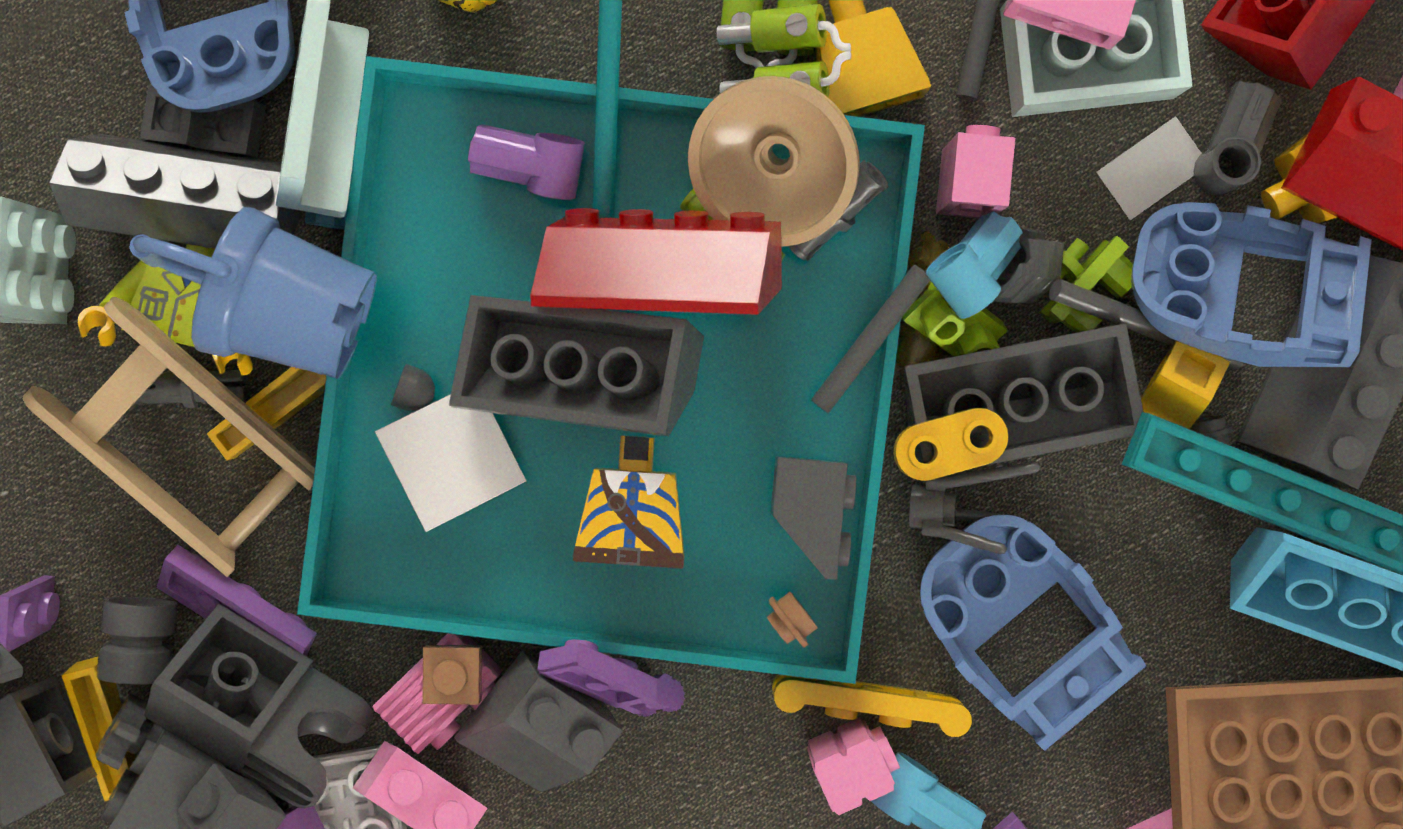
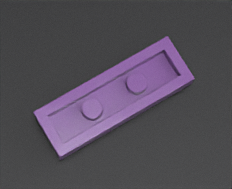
[156,545,317,656]

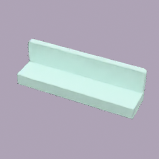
[275,0,369,218]

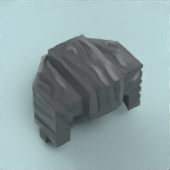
[959,227,1064,304]

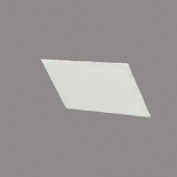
[1096,116,1202,220]

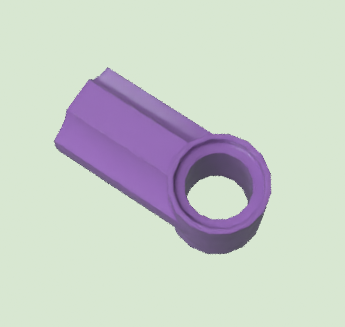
[468,124,585,200]

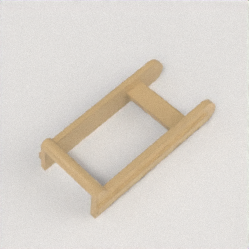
[23,297,315,577]

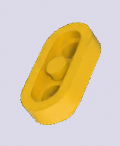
[894,408,1008,481]

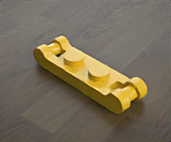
[772,674,972,737]

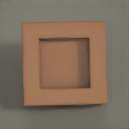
[422,645,482,705]

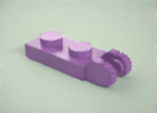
[537,639,685,717]

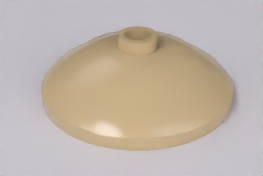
[688,76,860,247]

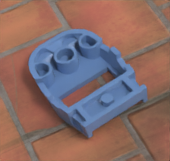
[124,0,295,113]
[1131,202,1372,367]
[920,515,1146,751]

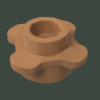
[767,592,818,648]

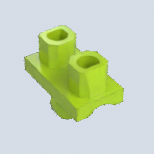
[1039,236,1133,333]
[902,282,1008,357]

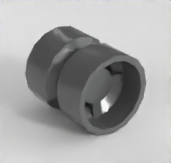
[97,597,178,684]

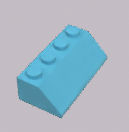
[1230,527,1403,671]

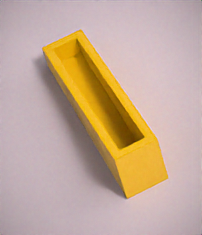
[207,367,327,461]
[61,657,135,802]

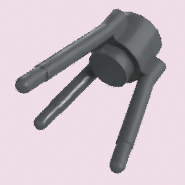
[909,462,1040,554]

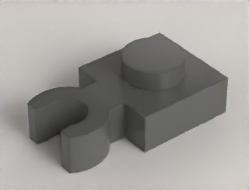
[96,693,152,770]

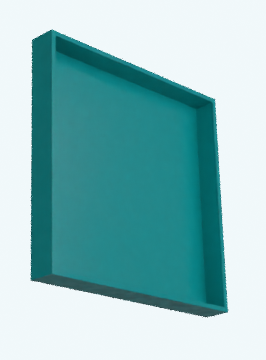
[297,56,925,684]

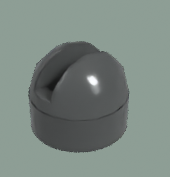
[391,364,435,411]

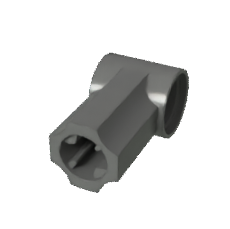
[1193,81,1282,196]

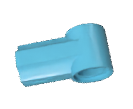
[926,211,1023,319]
[871,751,986,829]

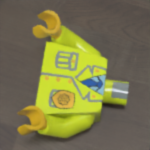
[78,244,253,375]

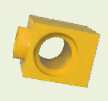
[1141,341,1230,429]

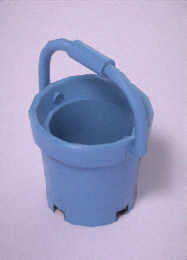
[129,207,377,379]

